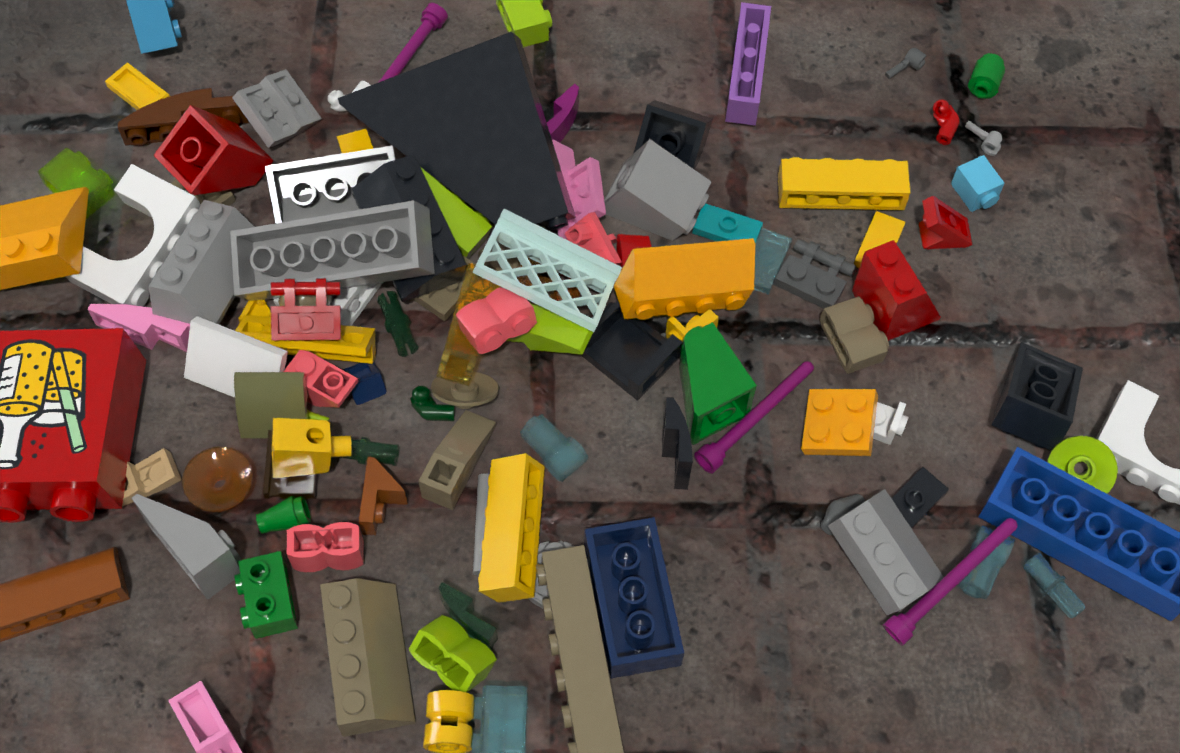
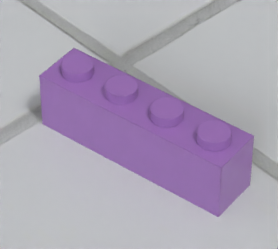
[725,2,771,125]

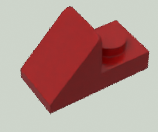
[919,196,973,249]

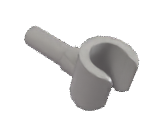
[965,121,1002,156]

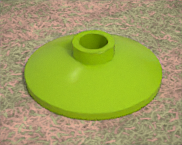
[1047,435,1118,494]

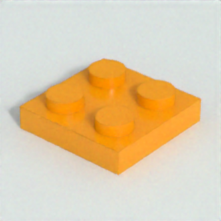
[801,389,878,456]

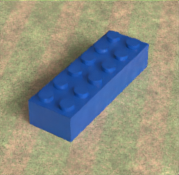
[979,447,1180,621]

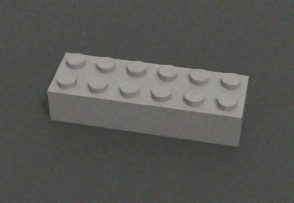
[230,200,435,301]

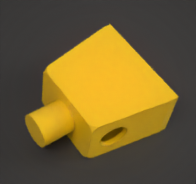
[271,418,351,478]

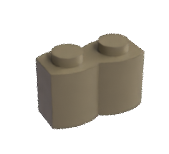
[820,296,889,374]

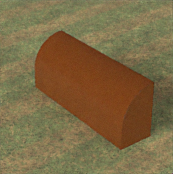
[0,547,130,642]

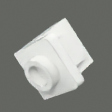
[873,402,909,445]

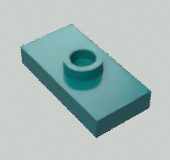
[692,203,763,245]

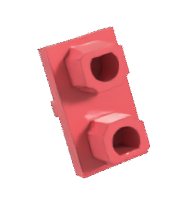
[565,212,622,265]

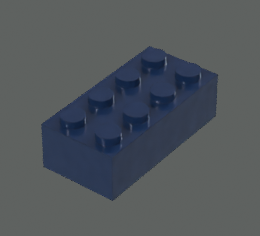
[584,517,684,679]

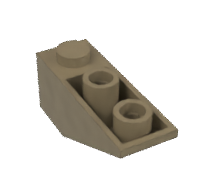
[418,410,496,510]

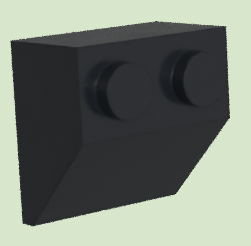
[633,100,713,170]

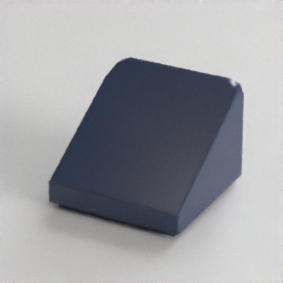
[343,362,386,405]

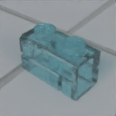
[472,685,528,753]

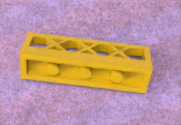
[235,315,376,364]

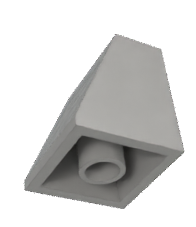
[604,139,711,241]

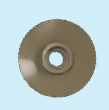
[431,371,499,409]

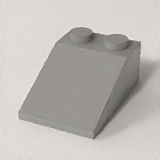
[131,494,241,600]

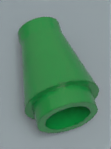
[256,495,311,534]

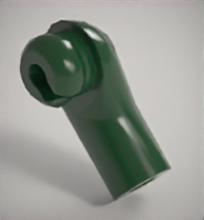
[410,386,455,421]

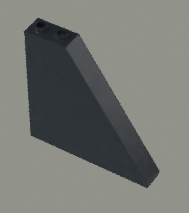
[338,31,576,230]

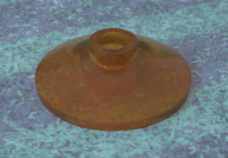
[182,447,253,512]

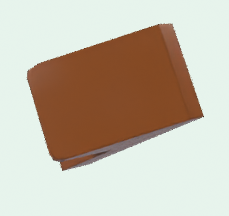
[359,457,408,535]

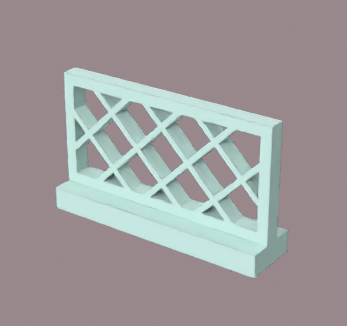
[472,209,622,332]

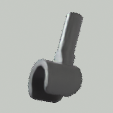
[885,48,927,79]

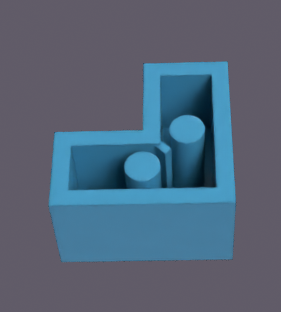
[126,0,182,54]

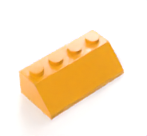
[614,238,755,320]

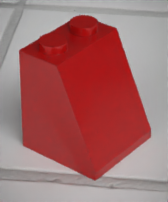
[154,105,274,195]
[852,240,941,341]

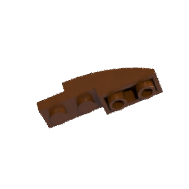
[118,88,249,146]

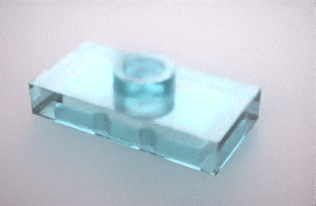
[754,228,792,295]

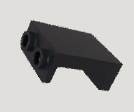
[580,300,683,401]

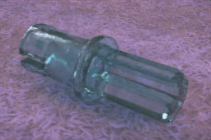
[1023,553,1085,618]

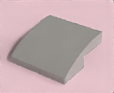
[232,69,322,148]

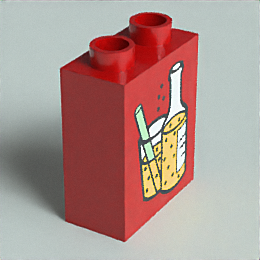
[0,328,146,523]

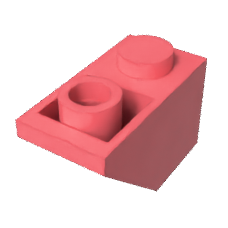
[283,350,358,408]

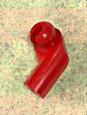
[932,99,960,145]

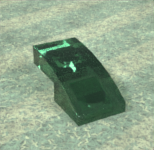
[438,582,498,650]

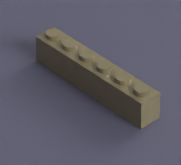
[536,545,624,753]

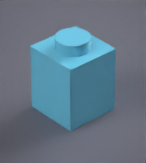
[951,155,1005,212]

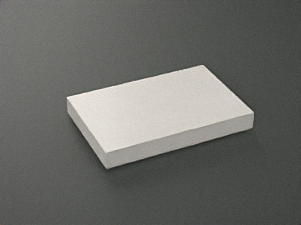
[184,316,288,397]

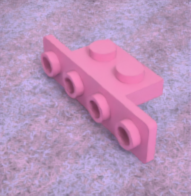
[552,140,606,240]

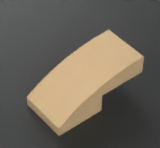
[122,448,182,506]

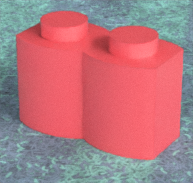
[456,287,537,354]
[287,522,364,572]

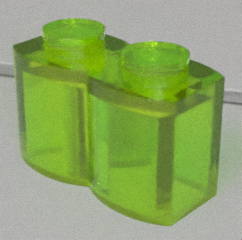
[37,148,115,219]

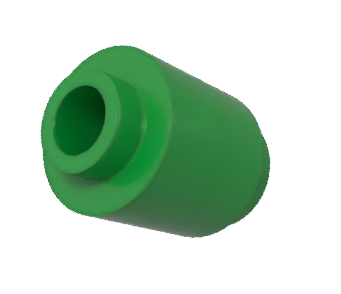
[968,53,1005,99]

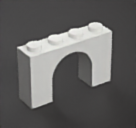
[65,164,201,306]
[1096,380,1180,505]

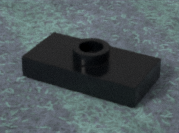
[891,467,949,529]

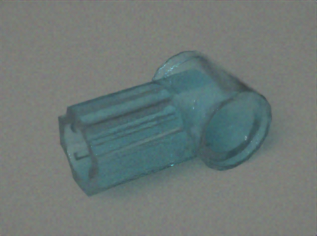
[520,414,588,482]
[958,525,1015,599]

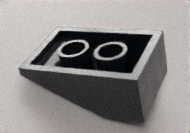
[991,342,1083,451]

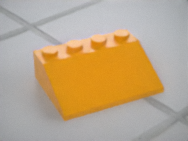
[0,187,89,290]

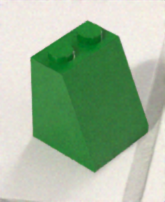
[679,322,757,445]

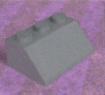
[828,489,944,615]

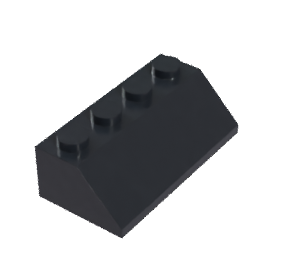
[351,154,466,302]

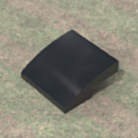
[662,397,693,490]

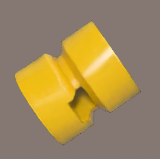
[423,690,475,753]

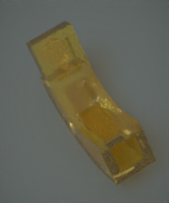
[436,263,497,386]

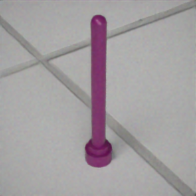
[378,3,448,83]
[694,361,814,474]
[883,518,1018,646]

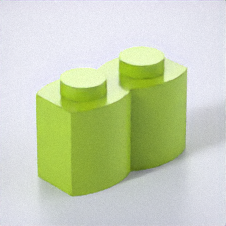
[409,615,497,693]

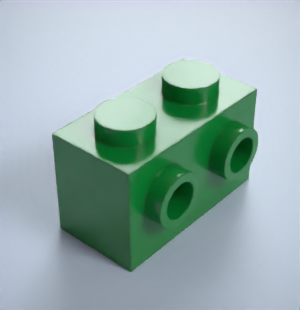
[234,551,298,639]

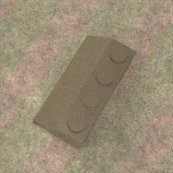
[320,578,416,737]

